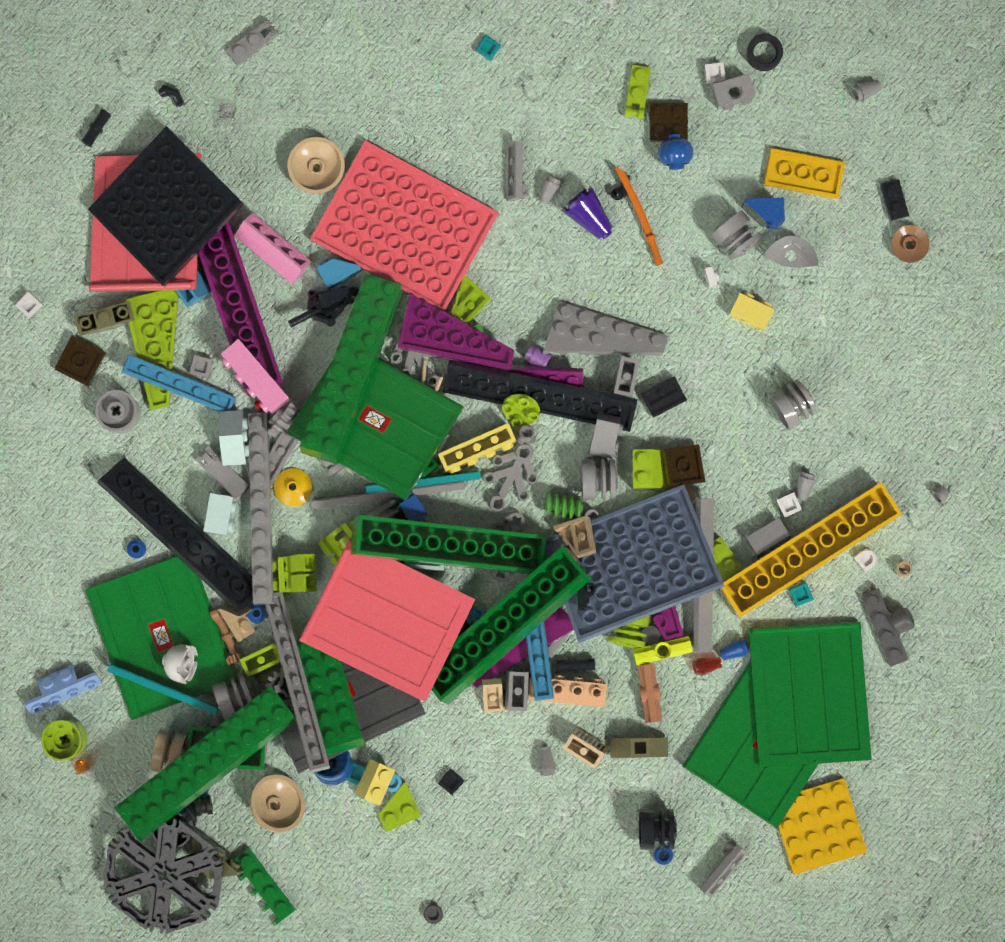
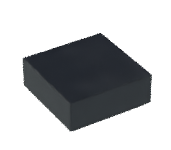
[438,769,464,796]

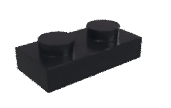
[880,179,909,222]

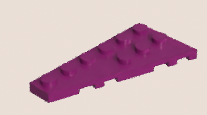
[472,608,574,688]

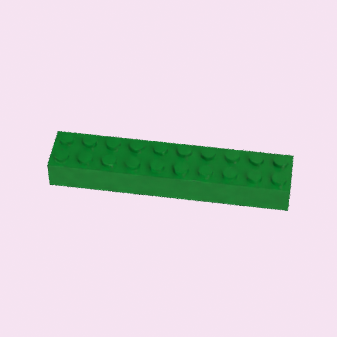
[300,273,403,465]
[350,515,546,574]
[431,546,593,705]
[114,686,296,841]

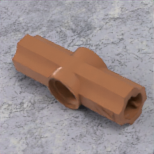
[638,663,662,723]

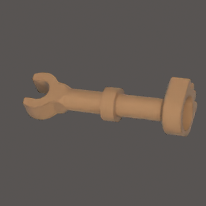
[210,609,244,665]

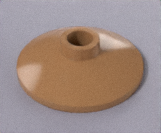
[891,225,930,263]

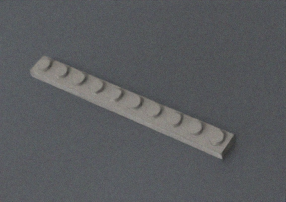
[248,413,274,605]
[265,592,330,773]

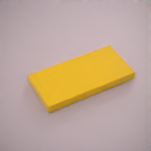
[763,148,845,200]

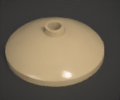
[287,137,345,194]
[250,774,305,833]

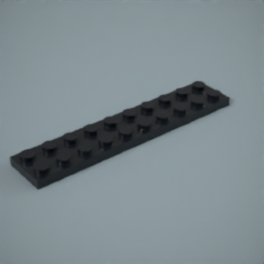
[443,359,638,432]
[97,458,253,613]

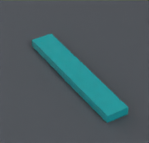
[365,469,481,494]
[107,664,219,715]

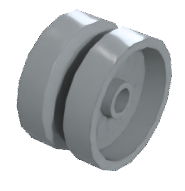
[95,390,140,434]

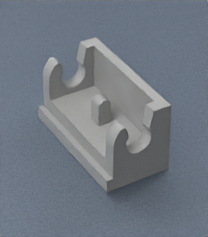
[746,518,790,559]

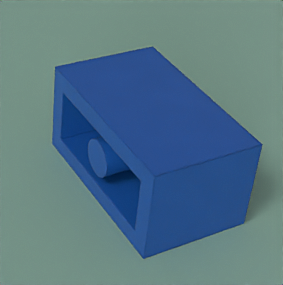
[399,494,428,522]

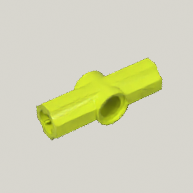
[633,636,693,666]

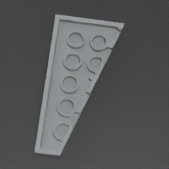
[543,301,668,356]

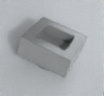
[189,355,213,379]

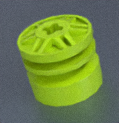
[605,616,650,648]
[41,718,88,761]

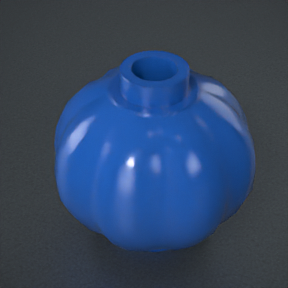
[658,134,693,170]

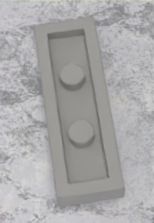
[506,141,529,201]
[195,446,249,500]
[700,843,748,898]

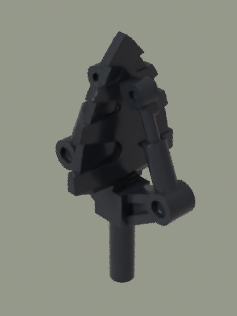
[288,286,360,328]

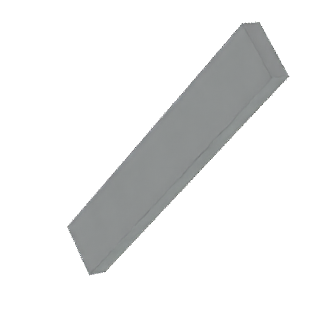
[244,397,307,499]

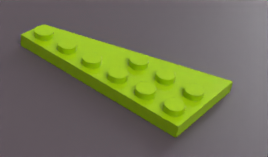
[123,290,179,411]

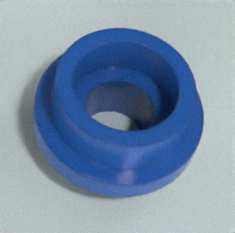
[127,539,146,559]
[247,604,267,623]
[654,845,673,865]

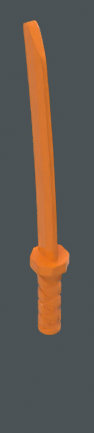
[615,167,663,266]

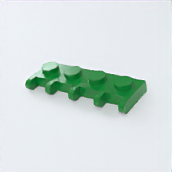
[235,848,296,926]

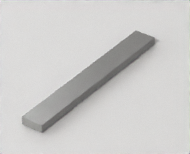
[311,481,465,508]
[693,498,714,653]

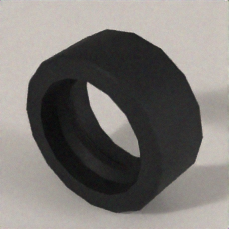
[746,33,783,71]

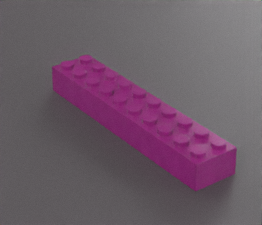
[199,221,284,396]

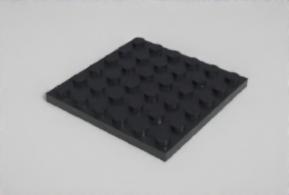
[88,126,244,287]

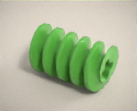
[543,491,584,520]

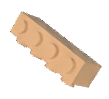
[528,675,607,707]

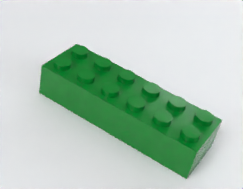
[296,641,365,756]

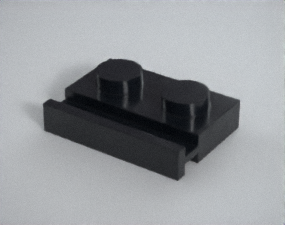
[640,376,687,418]

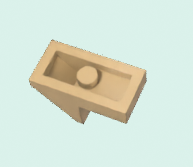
[218,604,255,642]
[482,678,504,712]

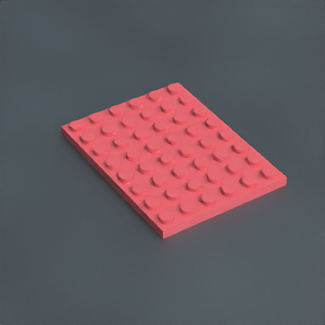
[310,140,499,312]

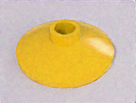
[274,468,312,507]

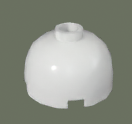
[162,644,198,684]

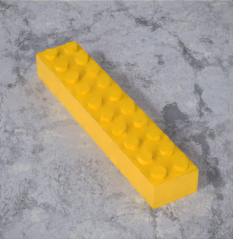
[719,482,902,618]

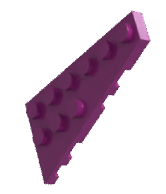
[398,293,515,370]

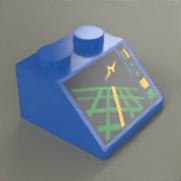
[742,197,785,230]

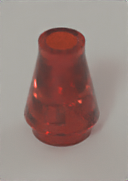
[692,657,722,677]

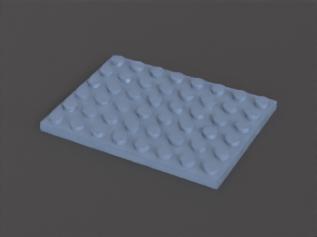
[545,484,724,643]

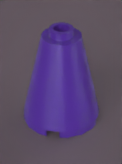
[562,186,613,240]

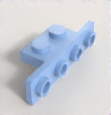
[24,665,102,715]

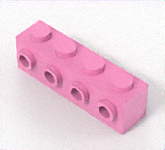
[234,213,311,284]
[221,339,290,414]

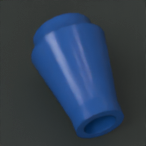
[720,638,750,661]

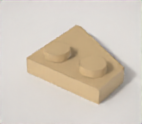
[553,516,596,558]

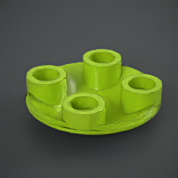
[502,394,540,427]

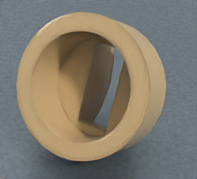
[896,561,912,578]

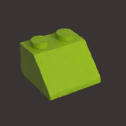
[631,449,670,490]

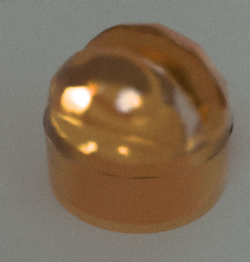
[74,759,91,775]

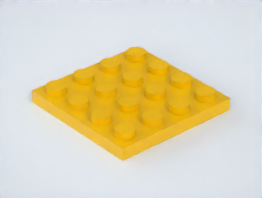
[778,778,867,875]

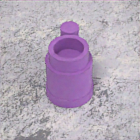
[525,345,553,367]

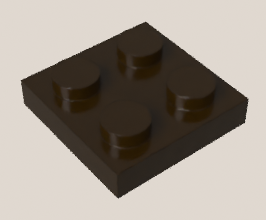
[649,103,688,142]
[54,336,107,387]
[661,444,705,488]

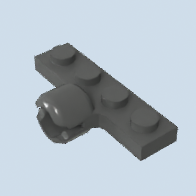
[861,588,915,667]

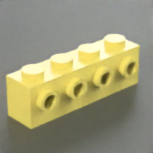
[438,423,516,474]

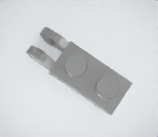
[226,20,279,66]

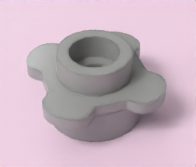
[515,425,536,444]

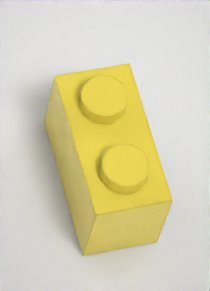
[728,292,774,332]
[355,759,395,806]

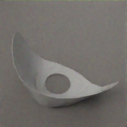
[765,235,818,268]

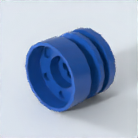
[314,751,353,785]

